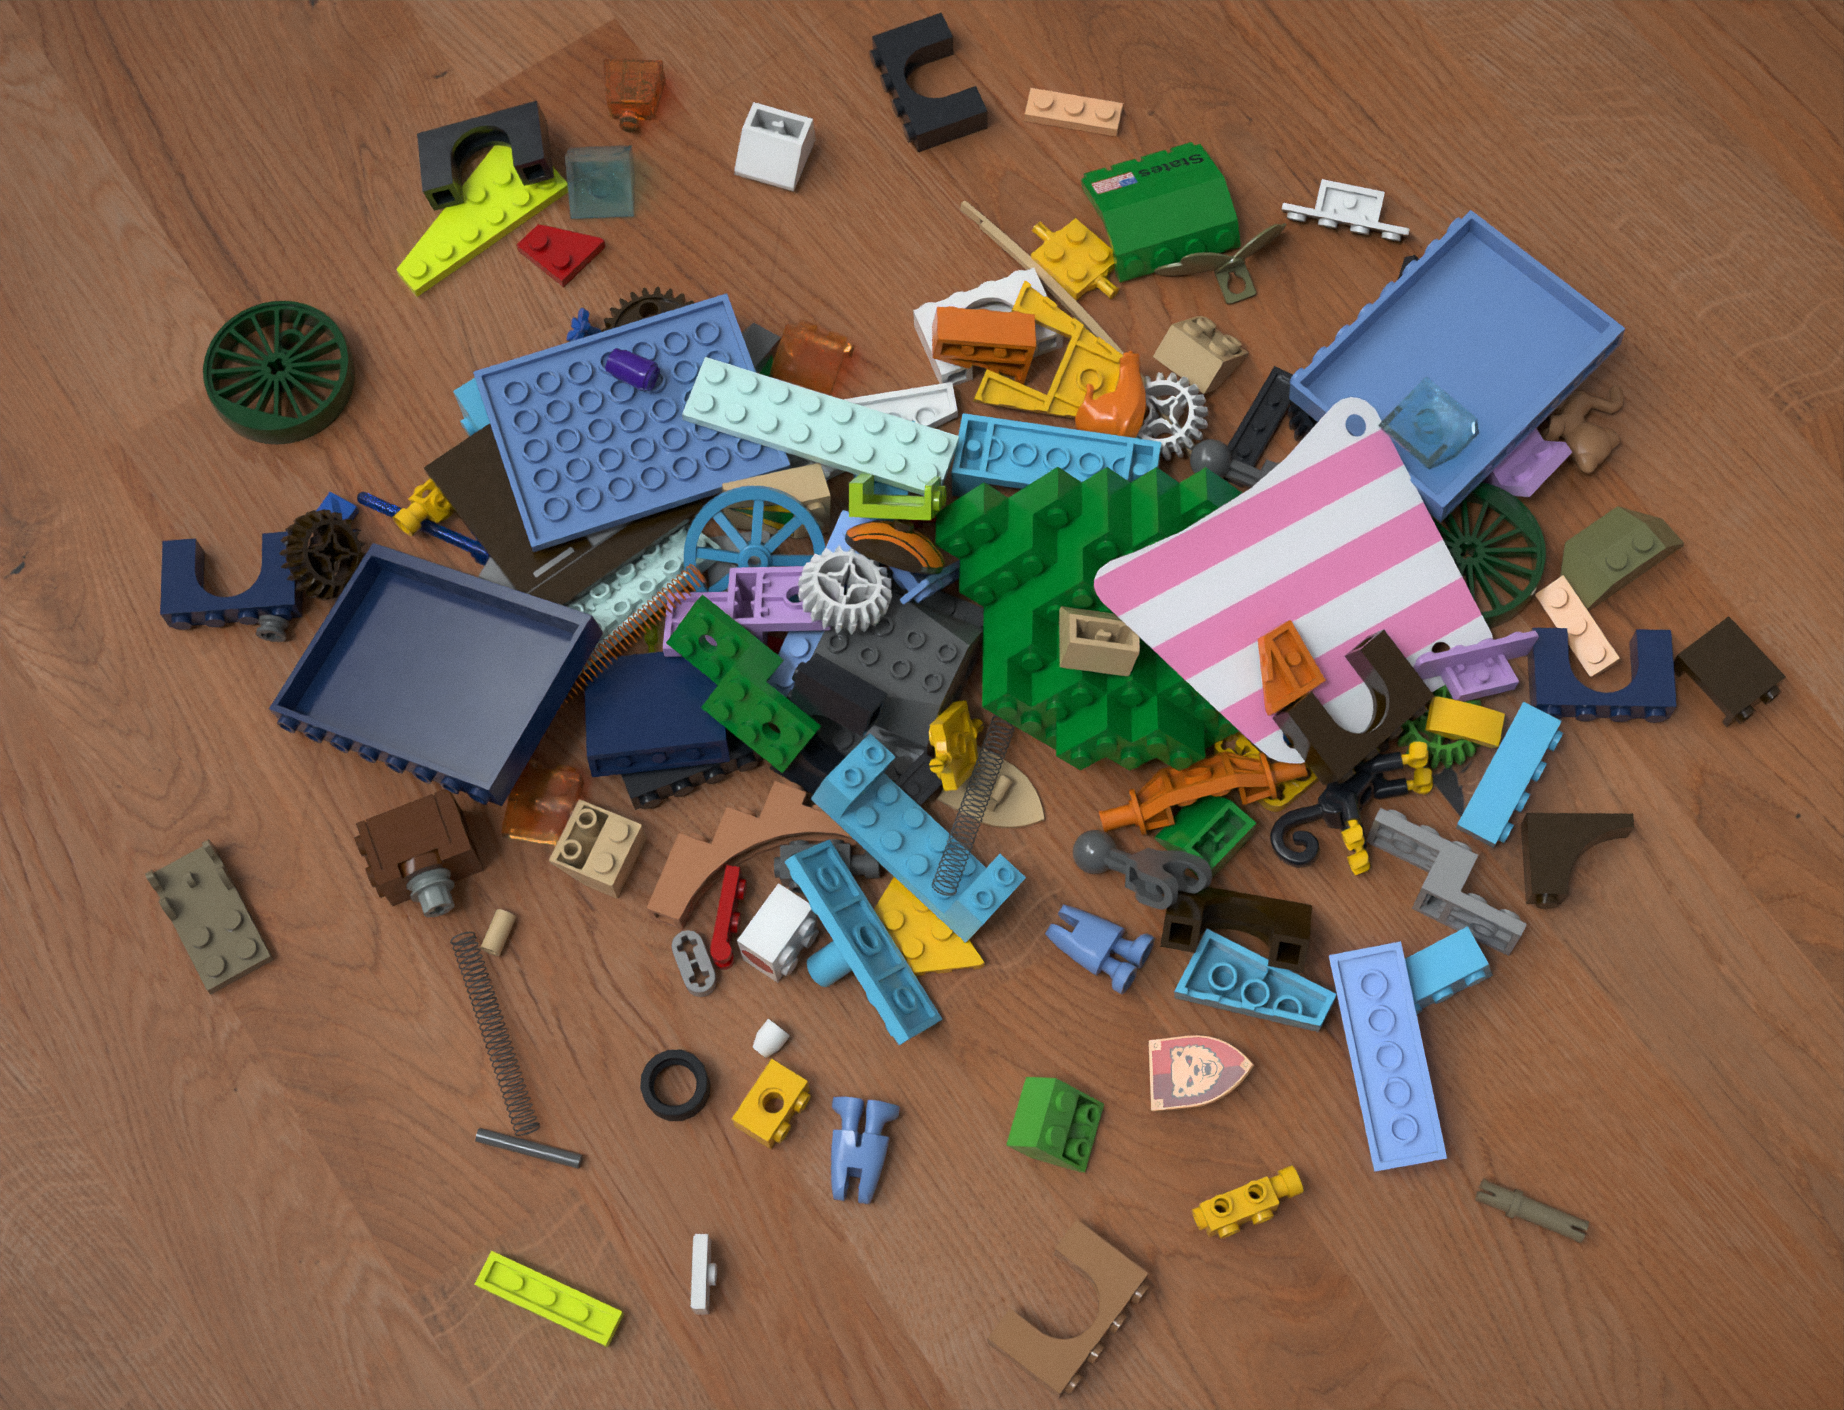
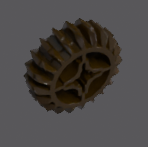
[279,509,367,600]

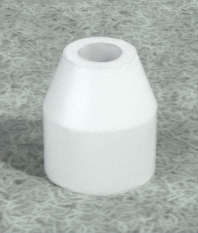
[753,1019,790,1058]

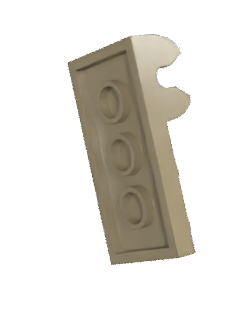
[145,839,274,994]

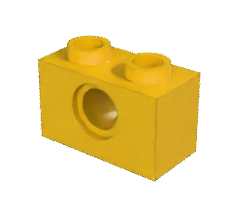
[732,1059,811,1149]

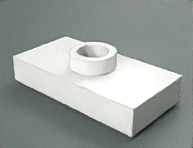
[691,1234,717,1314]

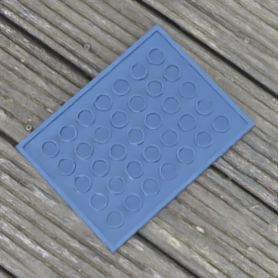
[473,293,790,552]

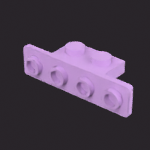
[1413,631,1539,702]

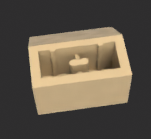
[1153,316,1249,394]
[1059,606,1140,677]
[549,799,647,899]

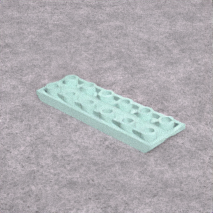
[567,523,721,675]

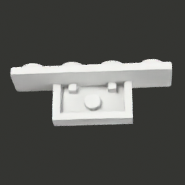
[1282,179,1410,242]

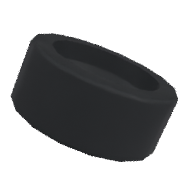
[640,1050,710,1121]

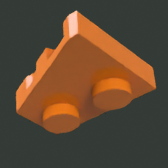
[1258,619,1326,716]

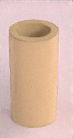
[480,909,516,956]

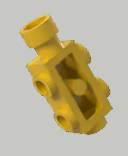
[392,478,454,536]
[1192,1165,1304,1239]

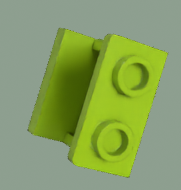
[849,473,947,520]

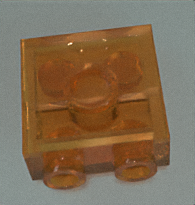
[501,760,584,845]

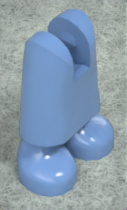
[1045,904,1155,995]
[831,1097,900,1204]

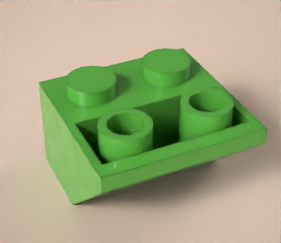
[1006,1077,1104,1173]

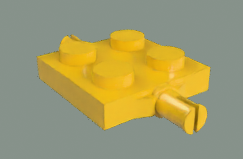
[1031,218,1119,300]
[929,701,984,791]

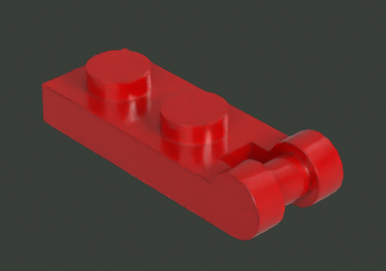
[710,865,747,970]

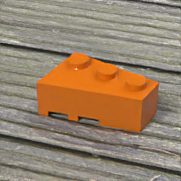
[932,306,1036,385]

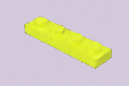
[475,1251,624,1348]

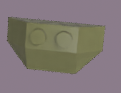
[1560,506,1685,611]

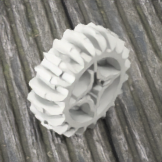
[1135,372,1209,461]
[798,546,892,635]

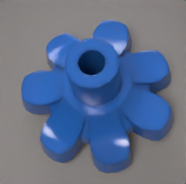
[566,308,601,342]

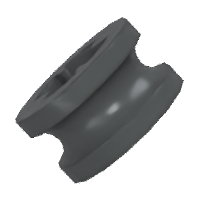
[256,615,289,642]

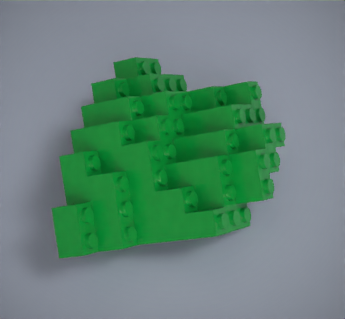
[935,467,1243,771]

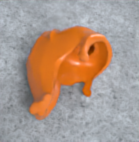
[1075,351,1146,438]

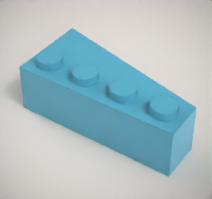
[1456,702,1563,848]
[1405,926,1493,1015]
[1174,929,1337,1032]

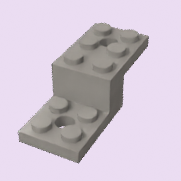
[1366,808,1527,956]

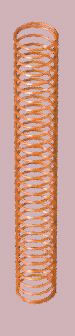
[558,564,706,712]

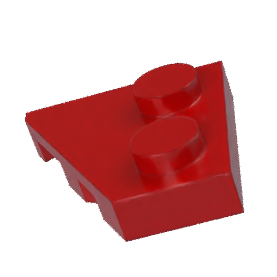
[516,224,606,288]

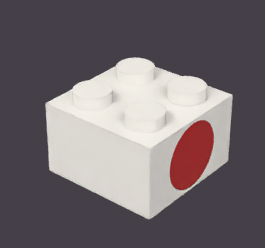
[737,883,819,983]

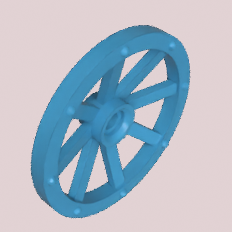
[684,486,826,603]

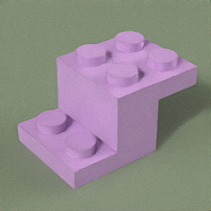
[1482,429,1572,497]

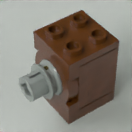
[354,789,484,918]

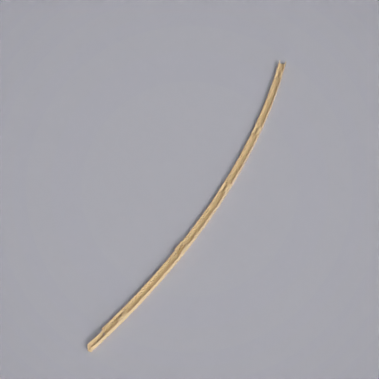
[961,200,1196,458]

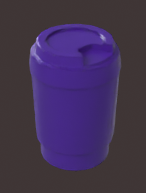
[605,348,660,392]

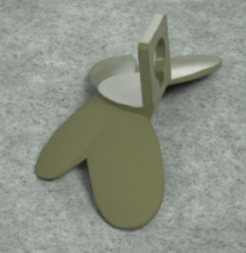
[1154,223,1287,305]

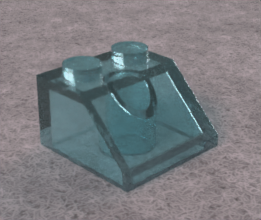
[565,145,635,219]
[1378,376,1479,470]

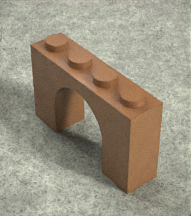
[987,1219,1149,1399]

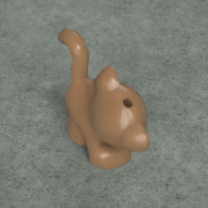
[1541,386,1624,474]

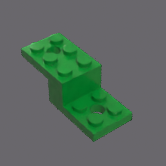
[666,594,821,773]

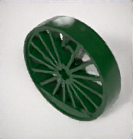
[203,301,355,445]
[1431,482,1546,629]

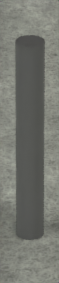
[475,1128,583,1169]

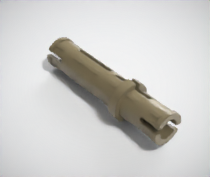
[1475,1178,1589,1243]

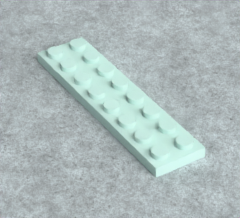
[682,357,959,496]

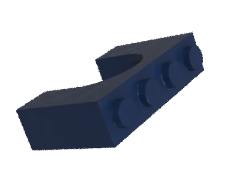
[160,532,303,630]
[1527,628,1677,723]

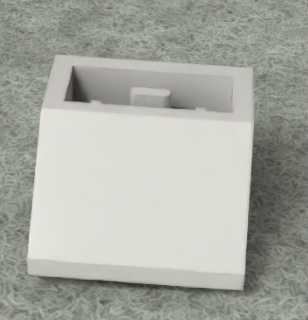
[734,102,815,191]

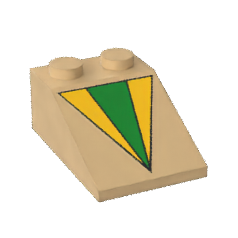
[722,463,831,539]

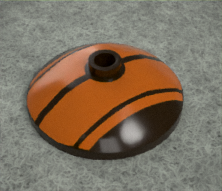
[845,519,945,574]

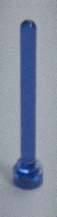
[357,492,490,566]

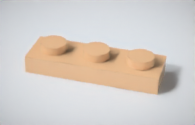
[1025,88,1123,137]
[1535,575,1621,679]

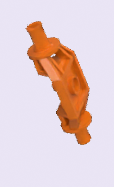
[1099,751,1308,836]

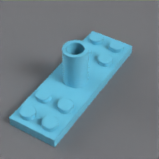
[784,839,942,1045]

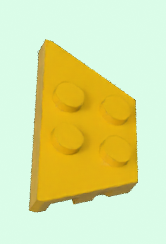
[874,877,985,976]

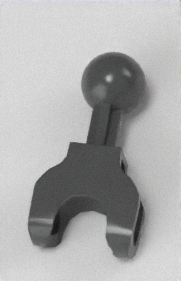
[1190,439,1281,488]
[1073,830,1212,910]

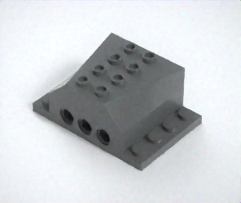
[811,566,984,782]

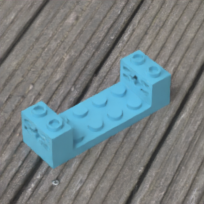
[951,413,1161,497]
[811,733,1026,943]

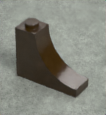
[1521,813,1634,909]

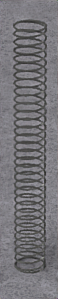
[932,715,1015,896]
[450,932,540,1136]

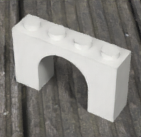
[913,268,1063,386]

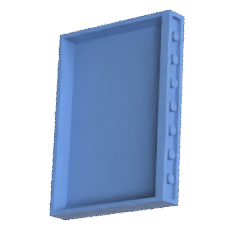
[1289,210,1625,522]

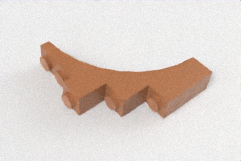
[647,781,864,930]

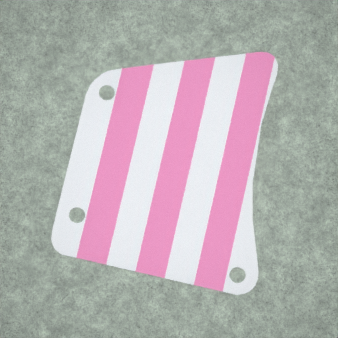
[1094,397,1493,763]

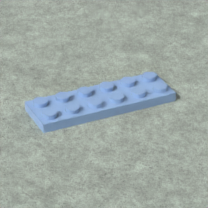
[1329,941,1447,1172]

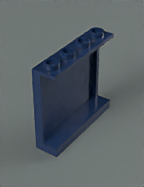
[584,651,730,777]

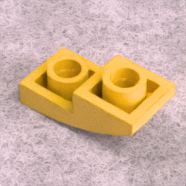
[1425,696,1505,749]

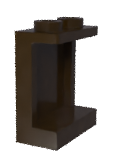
[1673,616,1786,727]

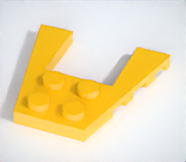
[973,281,1123,419]

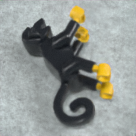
[1270,732,1433,876]

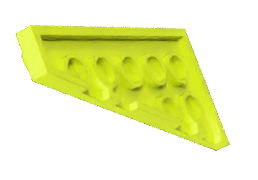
[396,145,570,297]

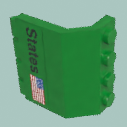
[1081,142,1241,282]

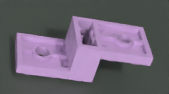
[663,566,831,657]

